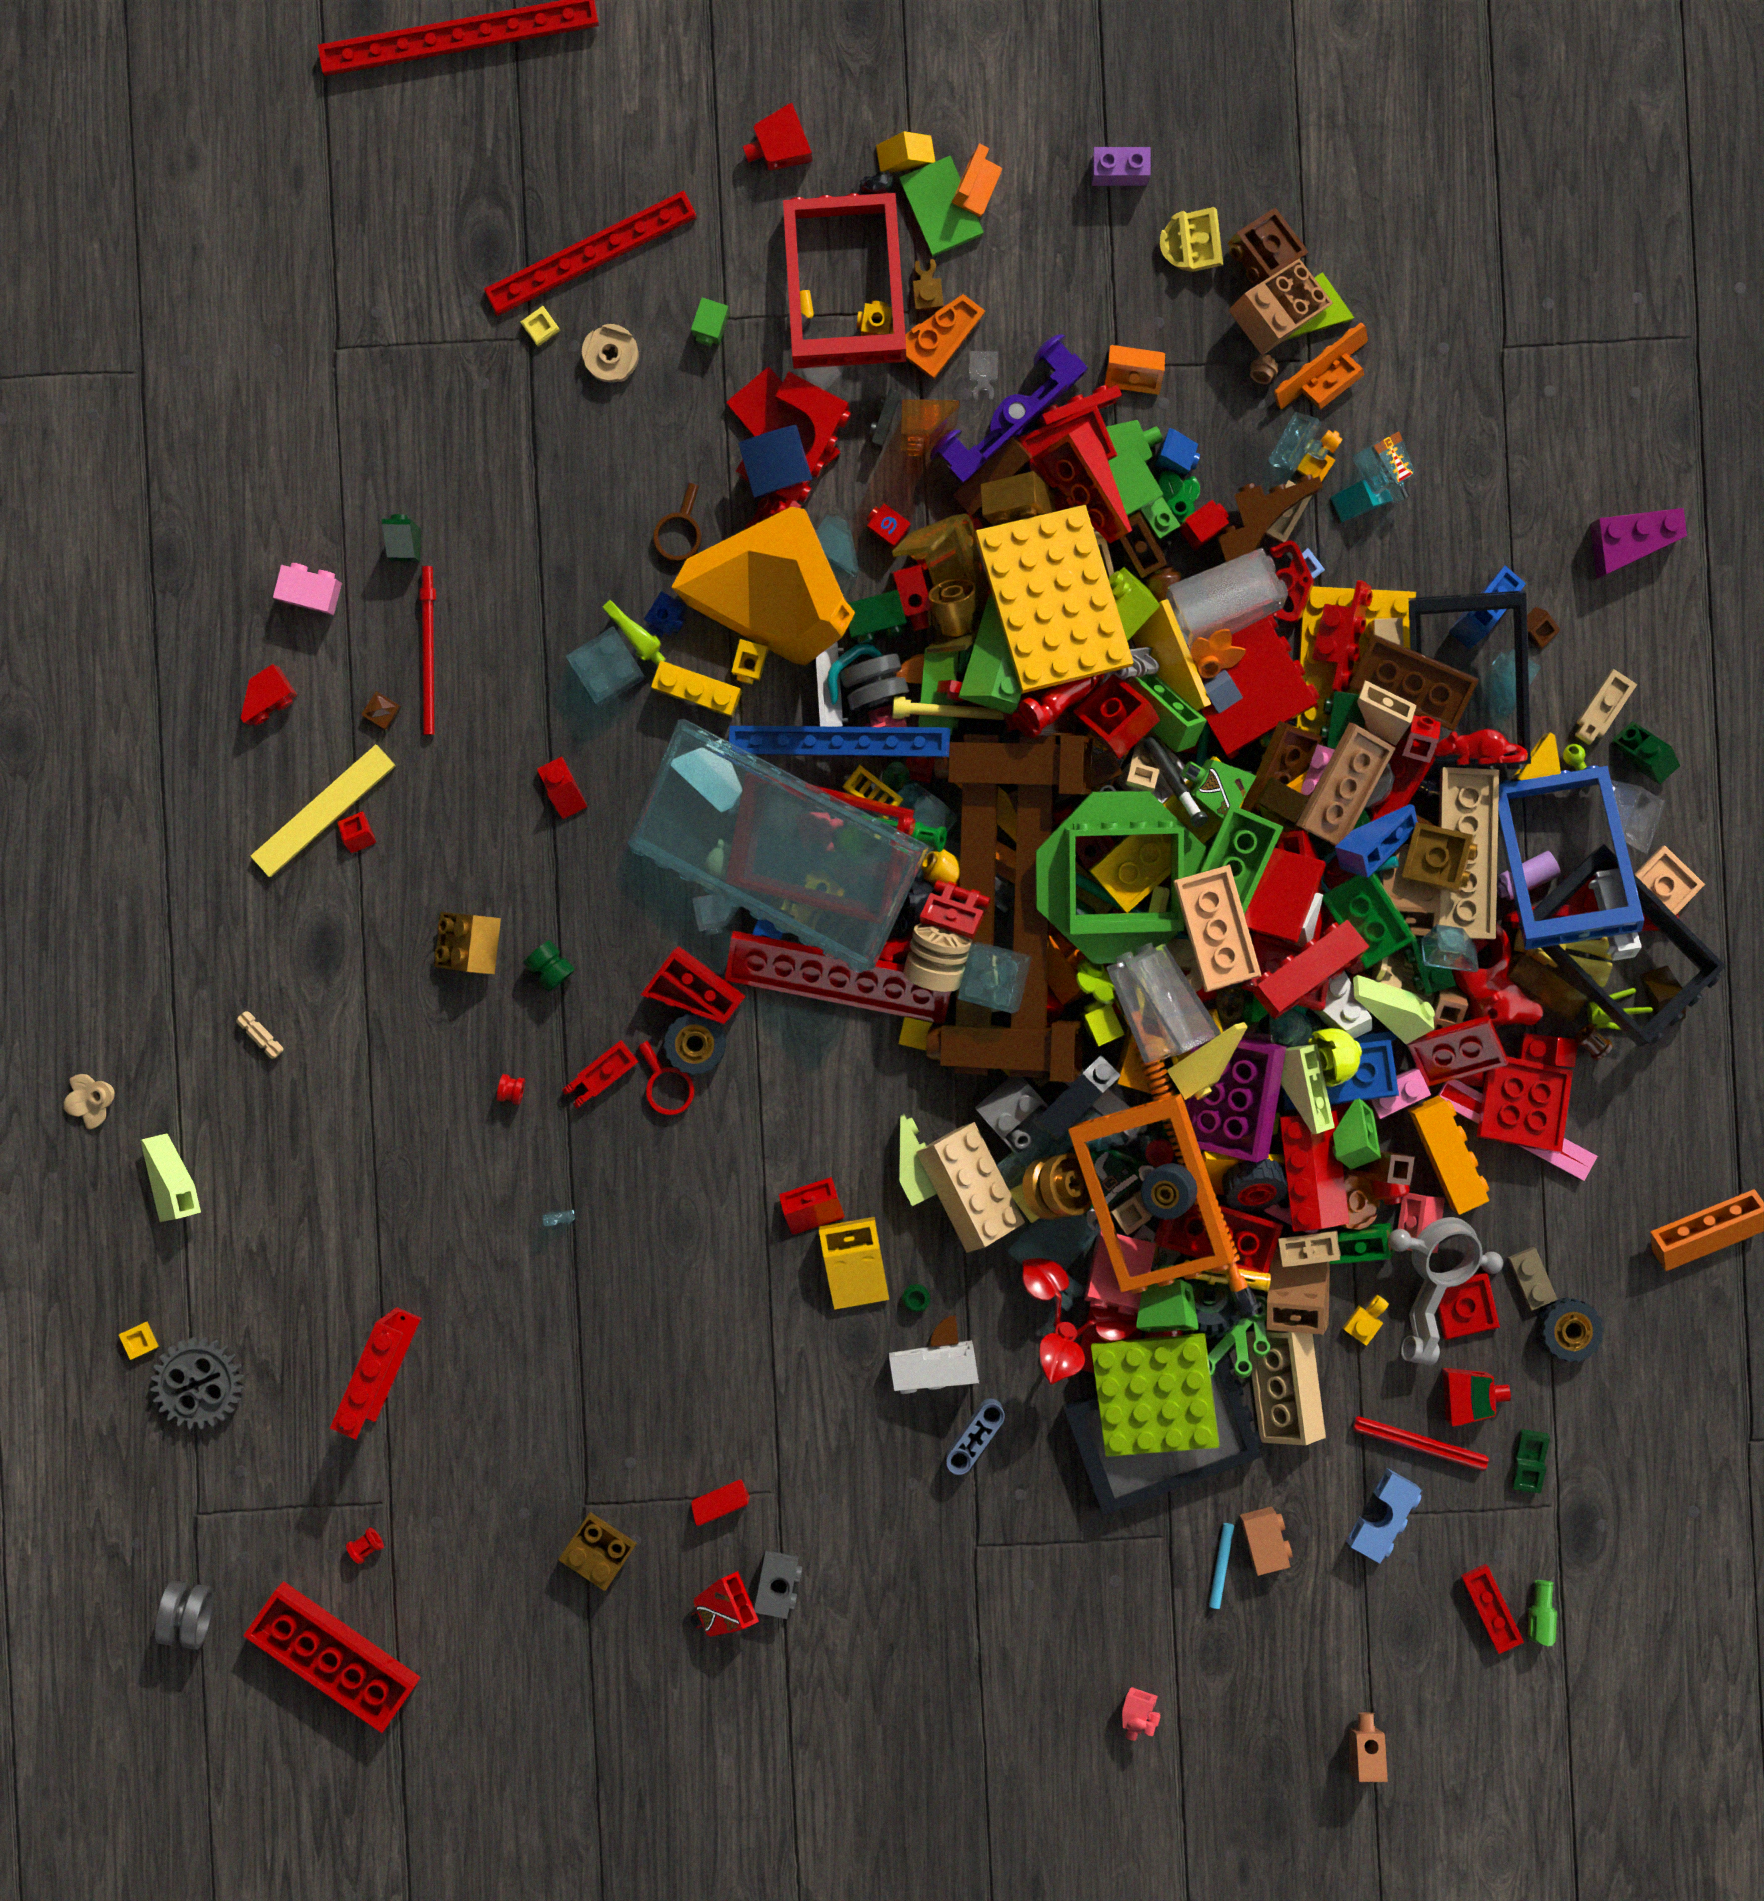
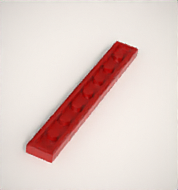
[484,190,697,316]

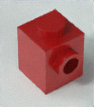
[1402,715,1441,763]

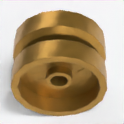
[1023,1153,1092,1220]

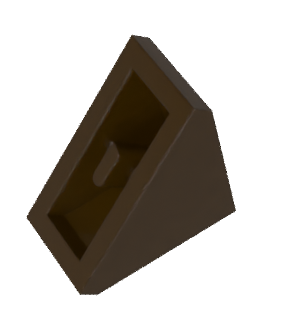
[1256,777,1309,829]
[1640,965,1686,1020]

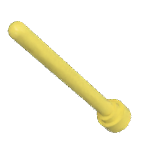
[892,696,1004,720]

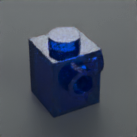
[644,591,687,638]

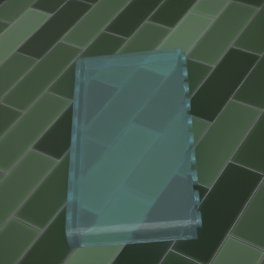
[627,719,929,973]

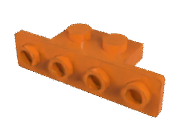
[1274,323,1368,410]

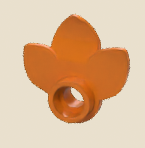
[1190,629,1246,678]

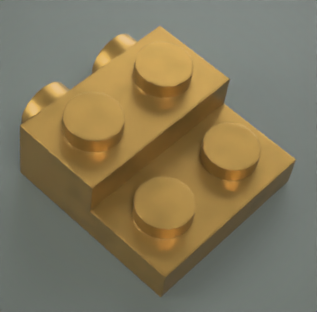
[1402,822,1478,894]

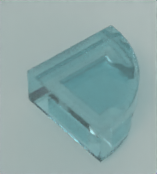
[543,1210,575,1226]

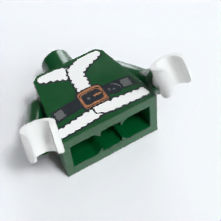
[1073,1144,1154,1230]

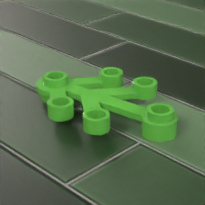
[1191,1295,1270,1378]

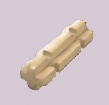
[236,1011,283,1059]

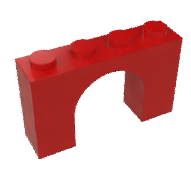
[736,371,851,504]

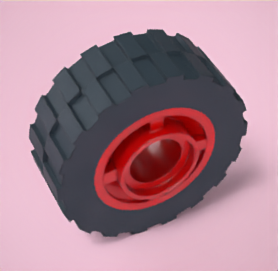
[1222,1159,1288,1212]

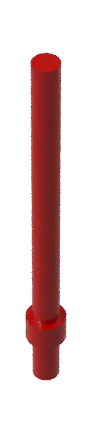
[419,566,436,735]

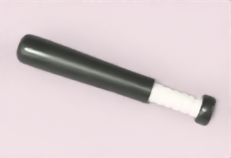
[1143,736,1208,827]

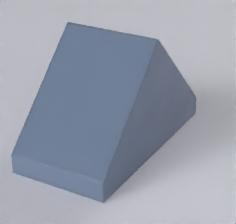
[1202,669,1243,713]

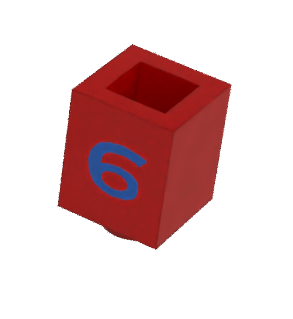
[866,503,911,550]

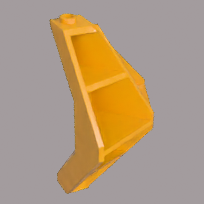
[671,507,855,666]

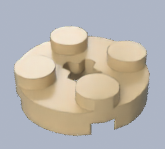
[582,324,639,383]

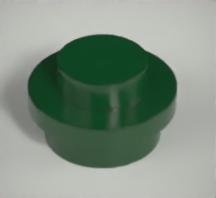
[902,1284,930,1312]

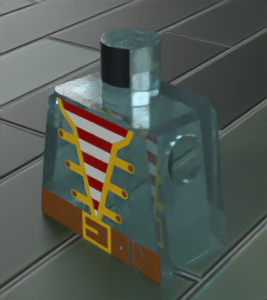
[1352,431,1414,503]

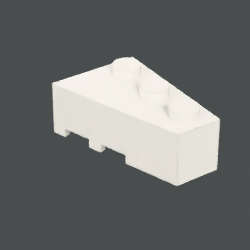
[1311,971,1372,1039]
[889,1340,979,1394]

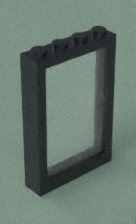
[1063,1349,1263,1516]

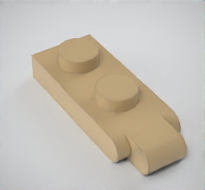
[1575,669,1637,745]

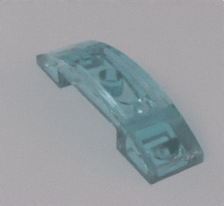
[997,1110,1094,1190]

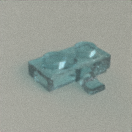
[1268,412,1329,472]

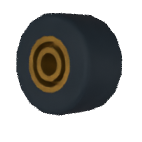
[1140,1163,1197,1220]

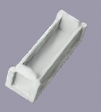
[816,642,848,727]
[1588,869,1641,961]

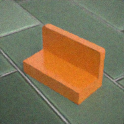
[951,143,1002,217]
[1104,345,1165,395]

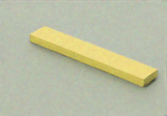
[251,744,396,877]

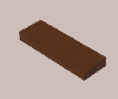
[953,437,1032,516]

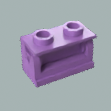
[1091,147,1151,186]

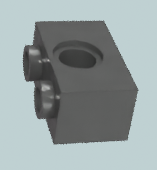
[754,1551,803,1619]

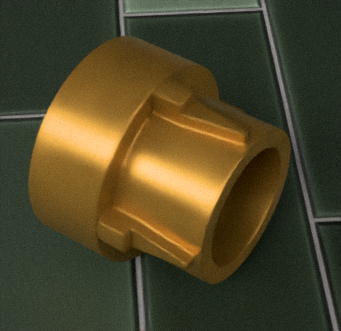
[928,579,979,636]

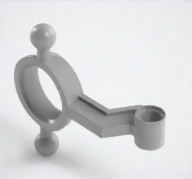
[1388,1217,1503,1366]

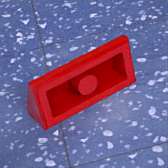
[691,1480,750,1526]

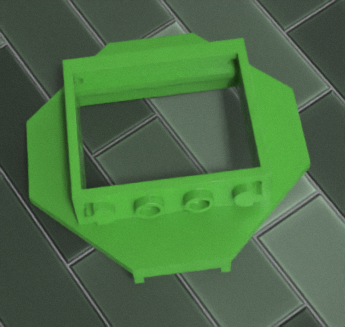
[1035,791,1206,964]

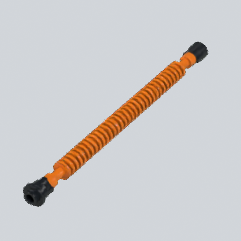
[1113,986,1261,1319]

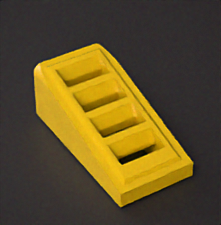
[842,765,904,820]

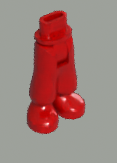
[1012,674,1103,738]

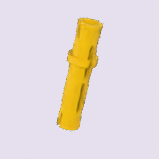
[1183,1260,1271,1292]

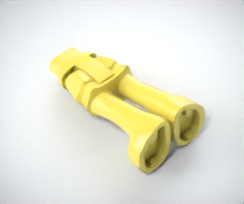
[1513,929,1612,987]

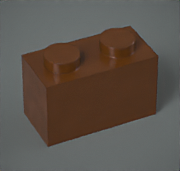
[1120,510,1167,578]

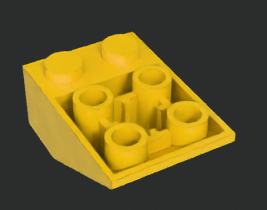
[819,1217,889,1310]

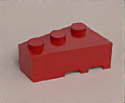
[641,946,746,1024]

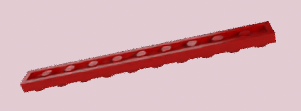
[318,0,599,76]

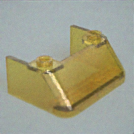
[892,514,992,654]

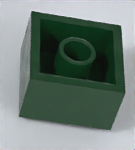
[848,590,907,645]

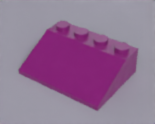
[1184,1032,1286,1162]

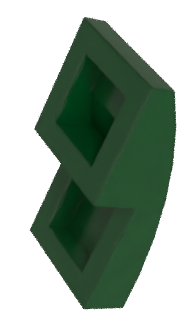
[1512,1429,1550,1494]

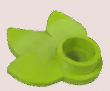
[1076,958,1123,1005]

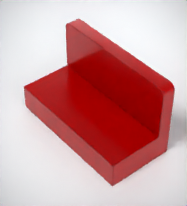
[779,1177,845,1234]

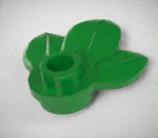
[1158,471,1200,523]

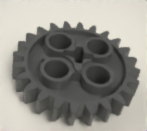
[151,1337,244,1429]

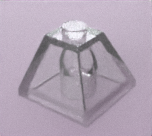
[1602,780,1666,854]

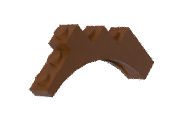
[1201,474,1323,630]

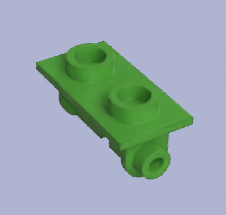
[1140,497,1180,540]

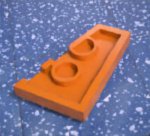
[905,294,985,380]

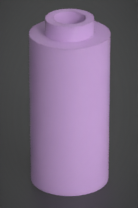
[1497,851,1561,901]

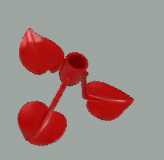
[1022,1258,1137,1385]

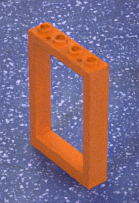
[1068,1093,1235,1294]

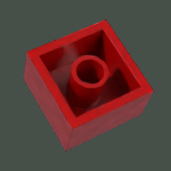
[1073,674,1160,759]

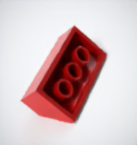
[1280,1110,1349,1231]

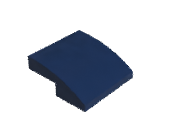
[738,425,813,498]

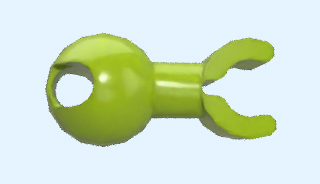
[1563,744,1587,788]

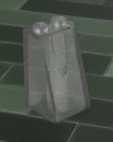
[1166,548,1288,651]
[1106,943,1221,1064]

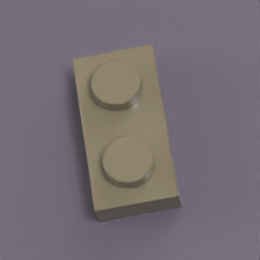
[1508,1247,1558,1310]

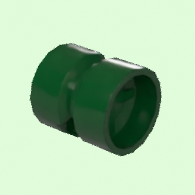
[522,940,576,993]

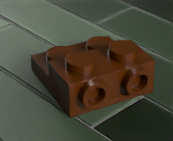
[1227,207,1309,284]

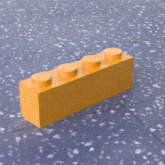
[1408,1096,1490,1215]

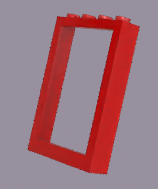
[783,193,906,369]

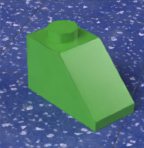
[1332,1098,1381,1169]

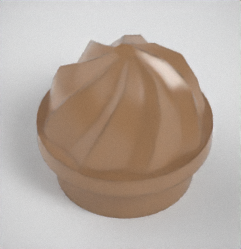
[1250,354,1278,384]

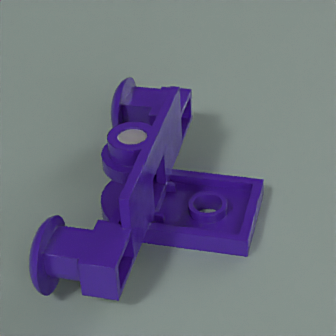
[930,334,1088,486]

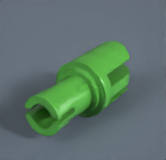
[1528,1580,1557,1646]

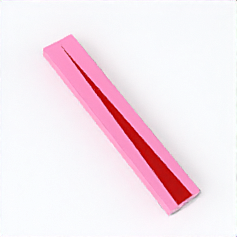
[1437,1079,1598,1181]

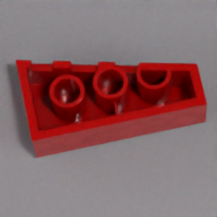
[1253,920,1369,1020]

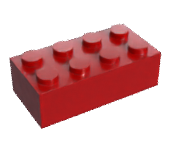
[1153,1196,1283,1274]

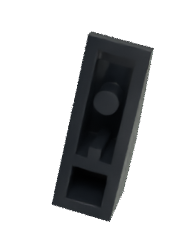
[1036,1055,1121,1141]

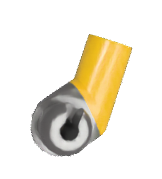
[786,290,814,329]

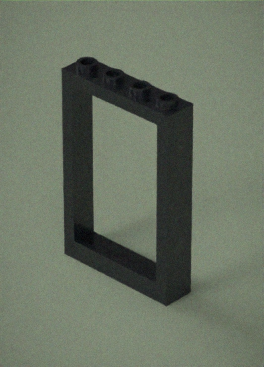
[1408,590,1531,774]
[1518,844,1726,1047]

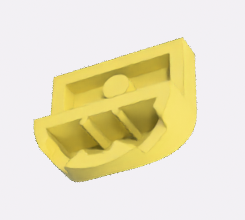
[1160,207,1223,272]

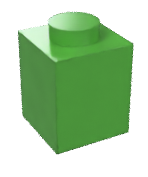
[691,297,730,346]

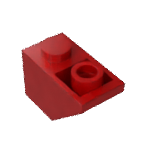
[241,664,297,726]

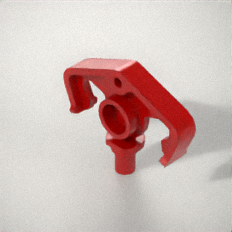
[1248,541,1314,624]

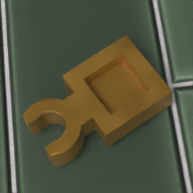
[913,259,944,312]

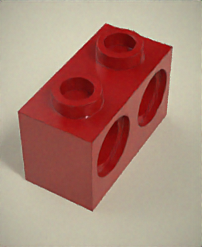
[1178,499,1229,551]

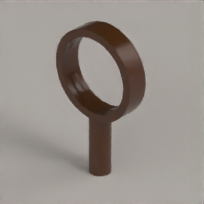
[654,483,702,562]

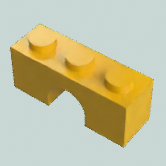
[651,660,742,718]

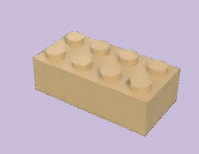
[916,1122,1025,1252]

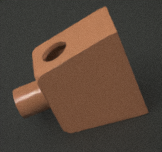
[1349,1712,1388,1782]

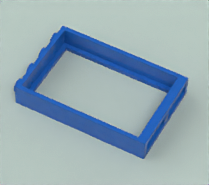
[1498,765,1644,950]

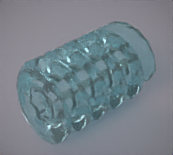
[1269,1009,1323,1047]

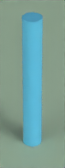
[1209,1523,1234,1609]

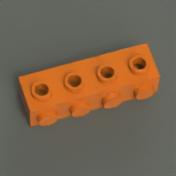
[1650,1189,1764,1271]

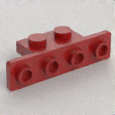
[1312,580,1373,693]

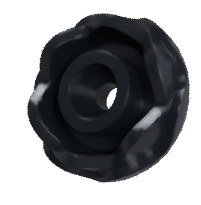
[859,170,893,195]

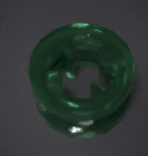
[882,762,910,790]

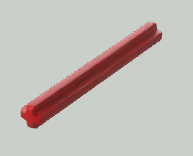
[1353,1416,1489,1471]

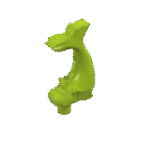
[602,600,666,666]

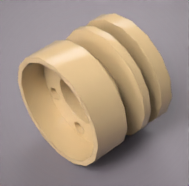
[903,923,972,992]

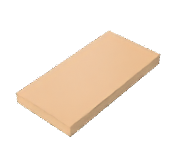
[1173,865,1261,992]

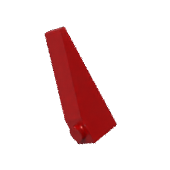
[1032,422,1132,543]

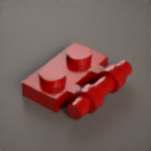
[920,880,991,939]

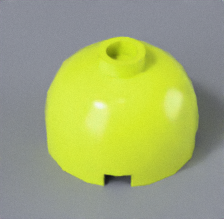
[1308,1028,1362,1087]

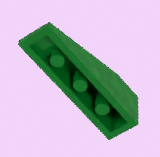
[1330,1223,1395,1264]

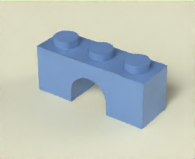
[1346,1468,1422,1564]

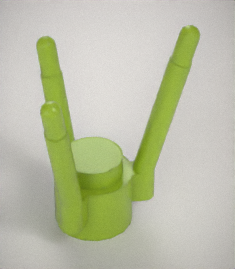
[1587,988,1653,1030]

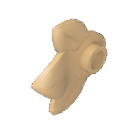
[63,1074,115,1129]

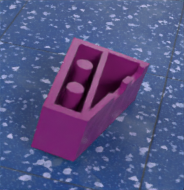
[1590,508,1687,579]

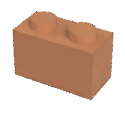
[1240,1506,1293,1576]

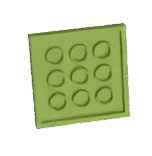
[1091,1333,1220,1457]

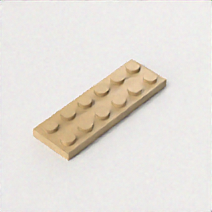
[1436,767,1499,940]

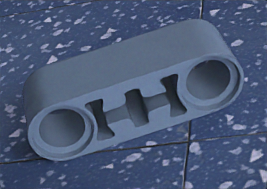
[946,1399,1005,1475]

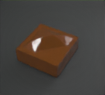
[361,691,401,730]

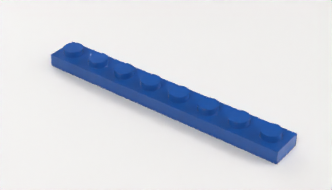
[728,726,950,757]

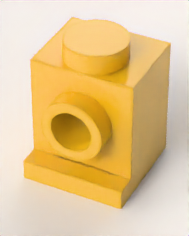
[731,639,768,685]

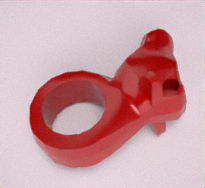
[1442,923,1543,1027]

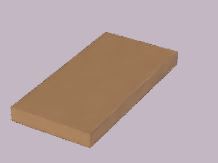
[1296,723,1395,846]

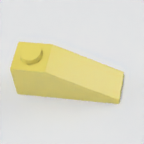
[1167,1022,1247,1100]

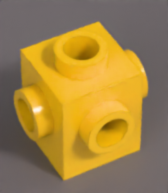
[856,301,894,336]

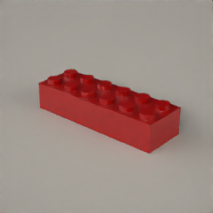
[243,1581,421,1733]

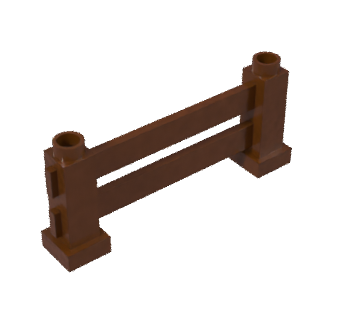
[926,734,1093,1082]

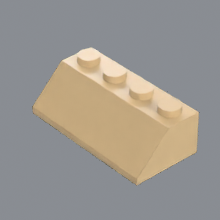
[1246,1329,1326,1445]

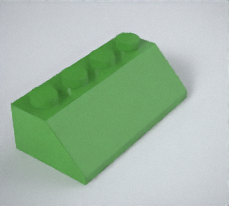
[958,593,1022,715]
[1200,804,1283,915]

